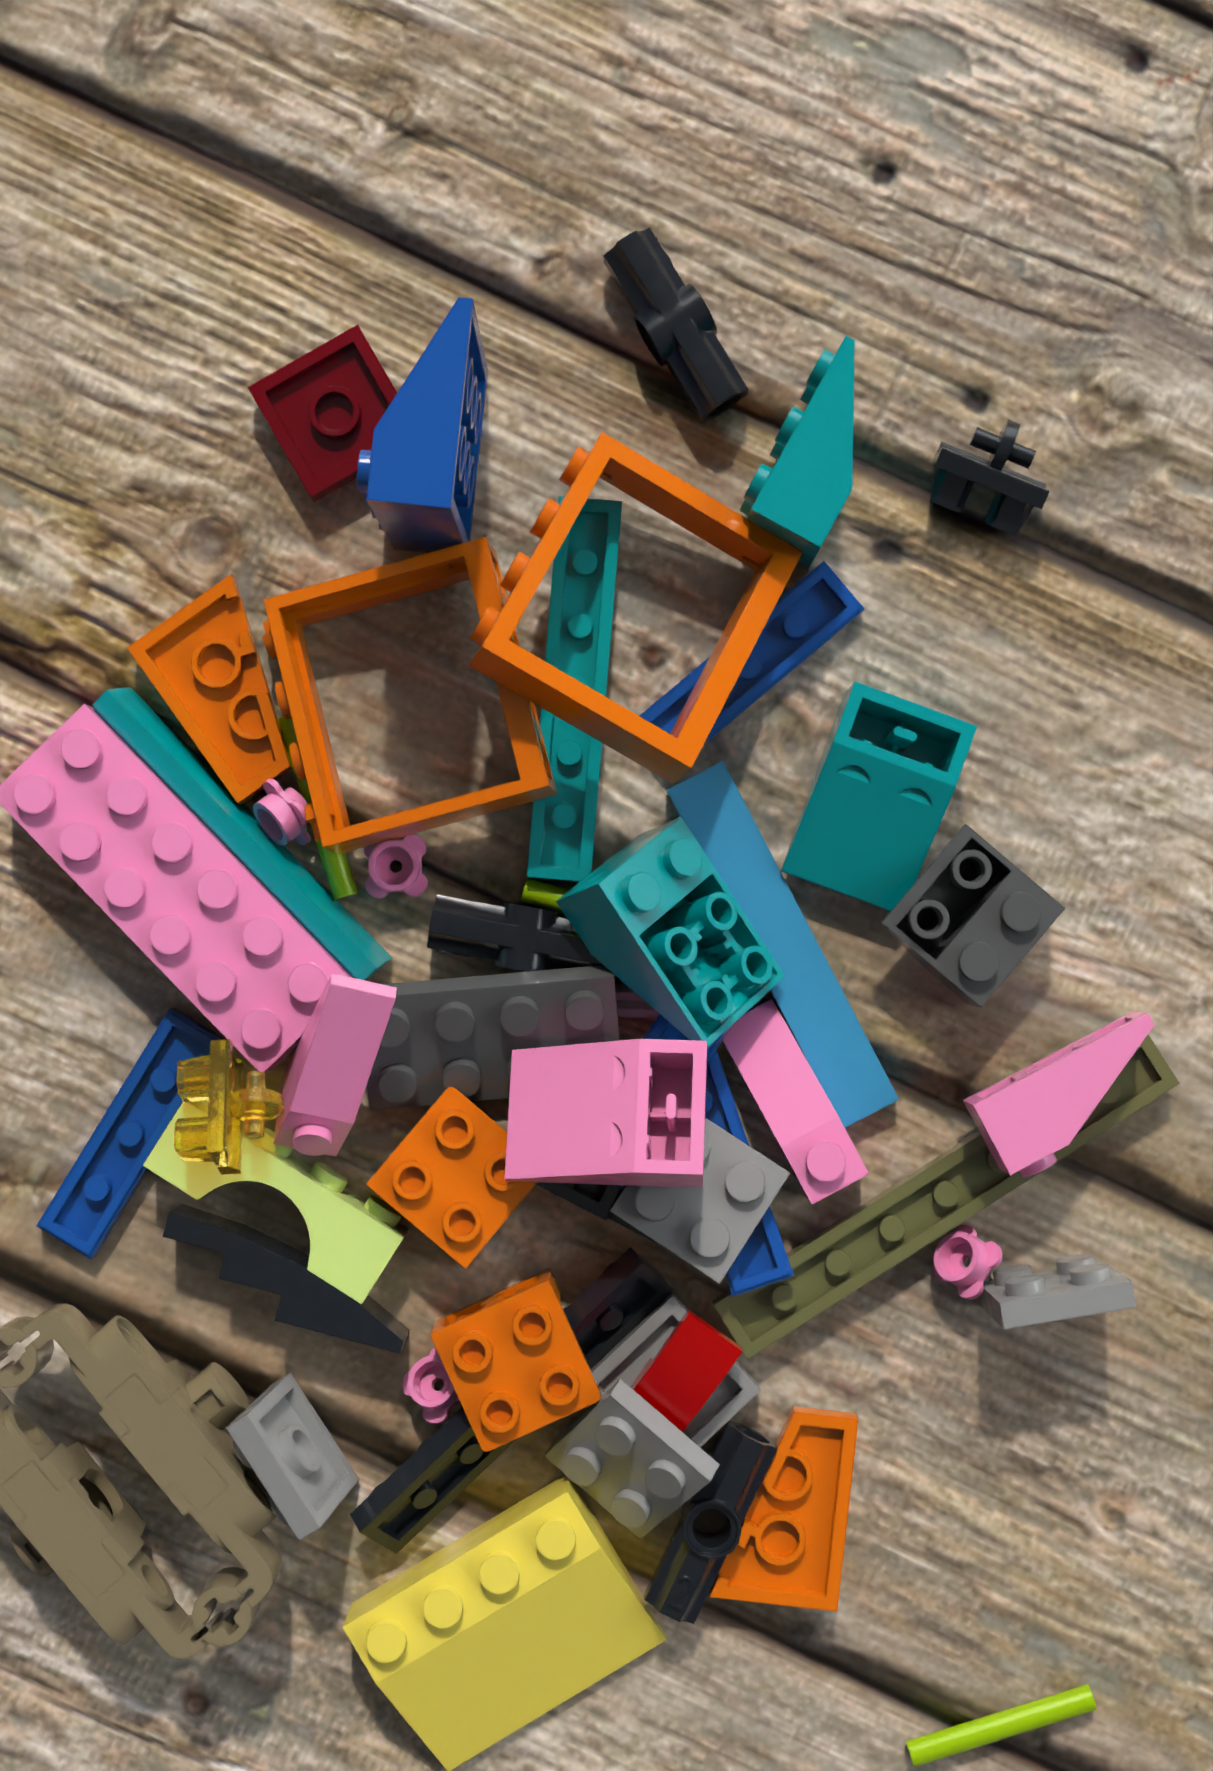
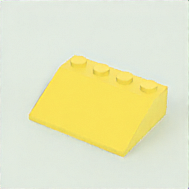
[342,1474,667,1771]

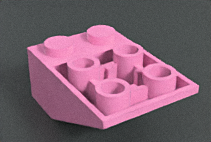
[505,1039,707,1188]

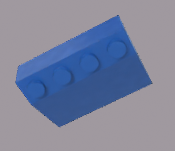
[357,297,488,553]

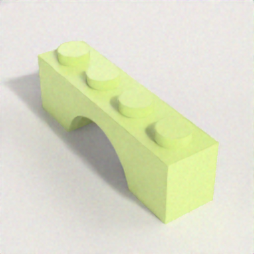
[143,1093,409,1304]

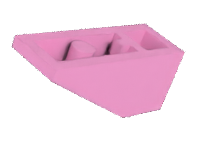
[273,973,397,1157]
[722,999,869,1204]
[963,1011,1155,1178]

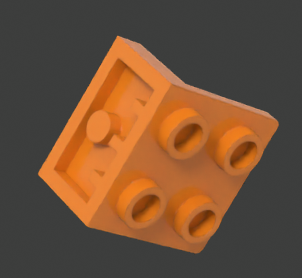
[366,1087,537,1269]
[430,1268,601,1452]

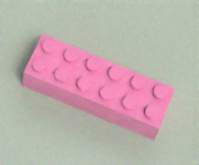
[0,704,353,1074]

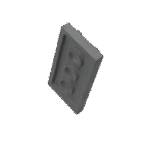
[367,965,620,1110]

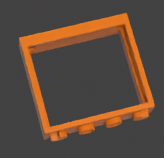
[469,432,803,784]
[262,537,558,854]

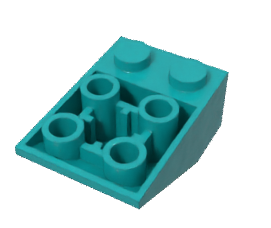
[739,336,855,569]
[780,681,977,912]
[556,817,785,1048]

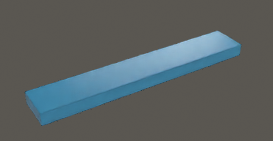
[666,761,899,1128]

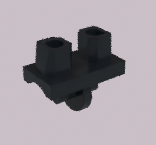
[930,419,1050,536]

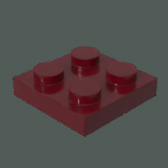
[247,324,397,502]

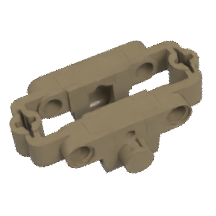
[0,1304,282,1659]

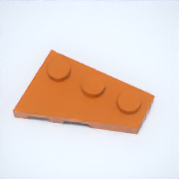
[127,574,293,805]
[709,1406,858,1612]

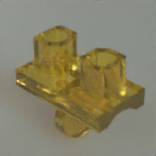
[174,1039,284,1175]

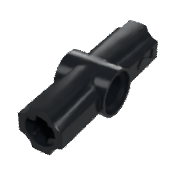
[603,227,749,422]
[427,894,617,983]
[643,1421,778,1624]

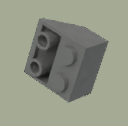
[881,824,1065,1008]

